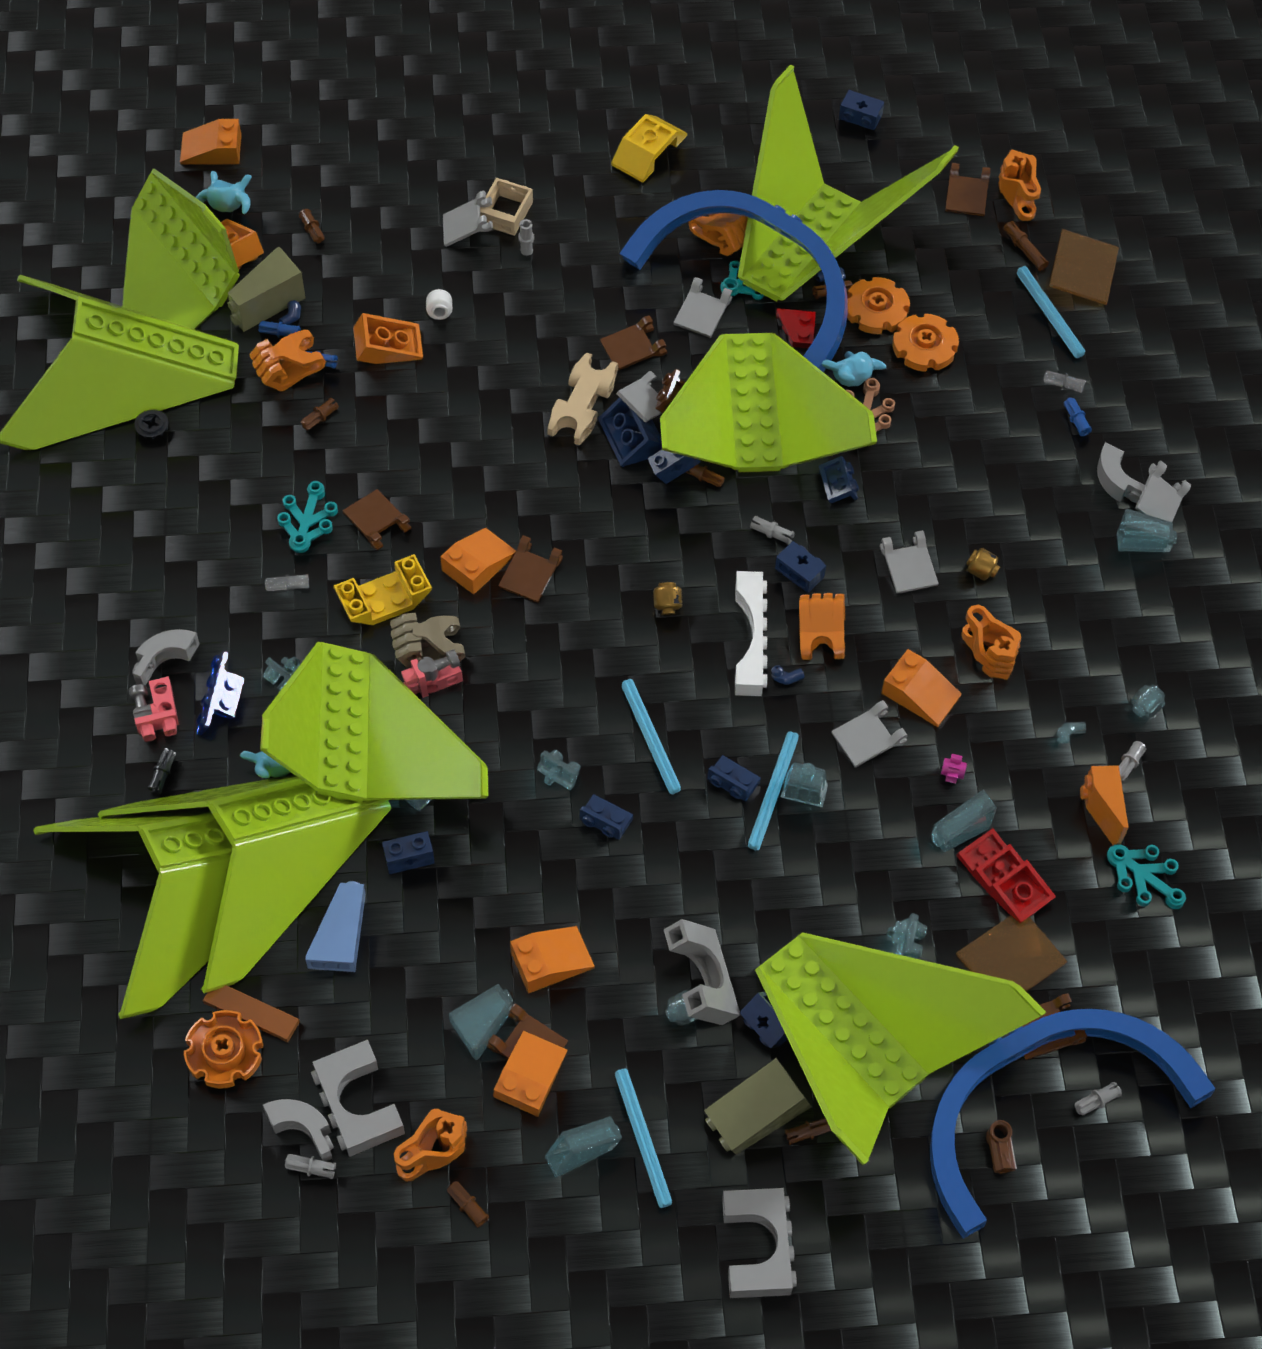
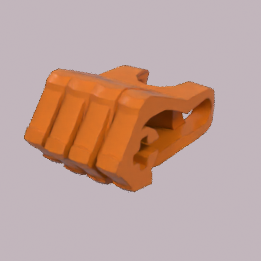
[998,150,1041,221]
[689,213,748,256]
[250,330,326,391]
[799,593,845,660]
[962,605,1021,679]
[394,1109,467,1182]

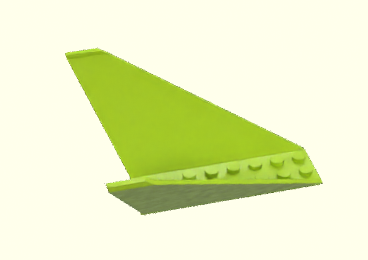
[738,65,959,302]
[122,169,240,330]
[0,275,239,450]
[660,333,877,472]
[260,642,488,803]
[98,775,391,993]
[33,807,233,1019]
[755,933,1046,1165]

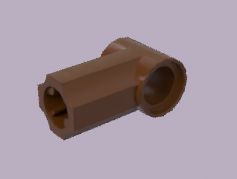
[986,1120,1017,1174]

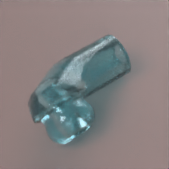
[1056,722,1086,743]

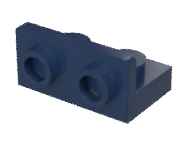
[819,456,859,504]
[707,755,761,802]
[580,794,633,840]

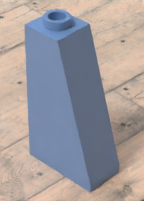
[305,881,366,972]

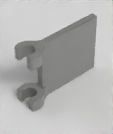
[443,191,493,247]
[674,277,732,338]
[617,371,662,423]
[1135,461,1191,532]
[880,530,938,594]
[832,700,907,768]

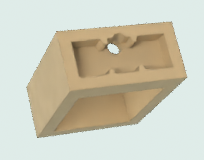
[480,178,533,236]

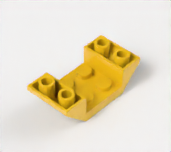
[611,114,687,182]
[334,554,432,625]

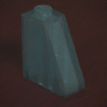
[1117,509,1177,552]
[931,790,997,852]
[449,984,513,1060]
[544,1116,622,1177]

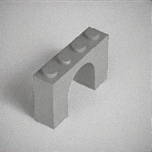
[664,919,741,1025]
[311,1040,405,1157]
[722,1188,797,1298]

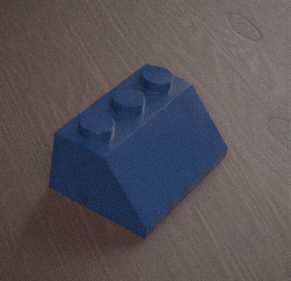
[598,398,662,467]

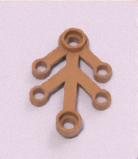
[846,378,895,432]

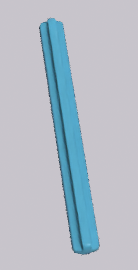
[1017,266,1085,358]
[622,679,681,794]
[748,731,799,850]
[615,1069,672,1208]

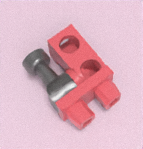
[401,649,463,698]
[129,676,179,742]

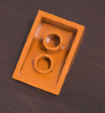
[180,119,241,164]
[221,219,264,269]
[353,313,423,364]
[441,528,516,594]
[881,649,962,727]
[1080,765,1129,845]
[510,926,595,993]
[493,1031,568,1117]

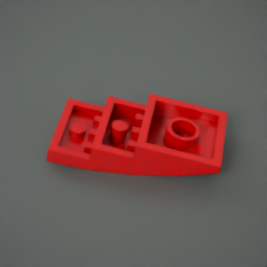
[956,828,1056,923]

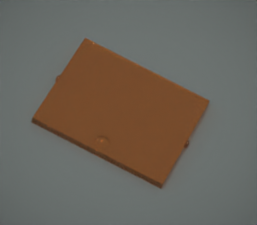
[1049,229,1119,305]
[956,916,1067,991]

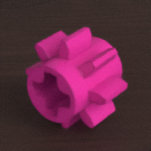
[941,754,967,784]

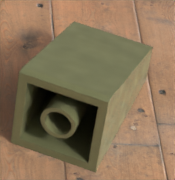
[228,247,305,332]
[704,1058,812,1155]

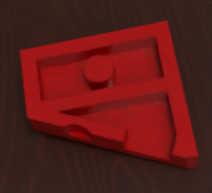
[776,308,816,348]

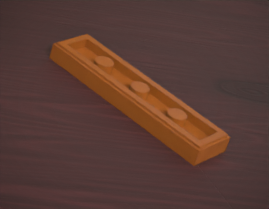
[203,985,300,1042]

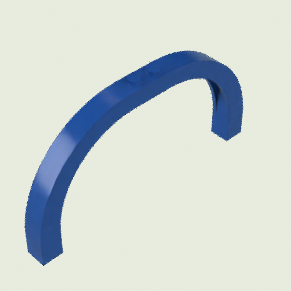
[620,190,848,372]
[930,1009,1215,1239]

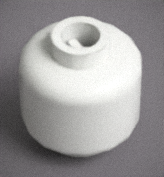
[426,289,453,320]

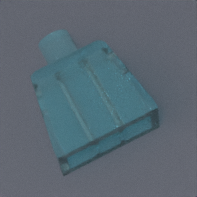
[780,763,828,807]

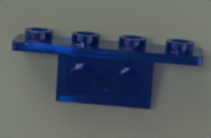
[196,650,244,735]

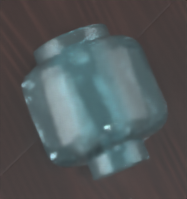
[1131,685,1165,718]
[665,990,696,1026]

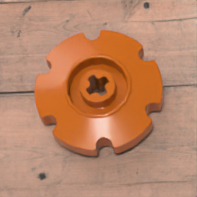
[847,277,910,334]
[892,314,959,372]
[184,1010,263,1088]

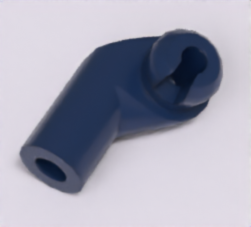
[279,300,301,325]
[771,665,805,685]

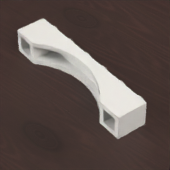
[735,571,767,696]

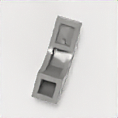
[1097,442,1145,503]
[132,629,199,685]
[263,1099,334,1161]

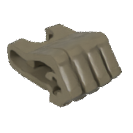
[390,613,465,669]

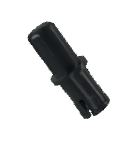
[148,748,176,794]

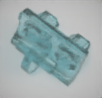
[262,657,300,691]
[537,750,580,790]
[887,913,927,959]

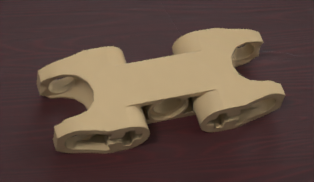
[547,353,618,445]

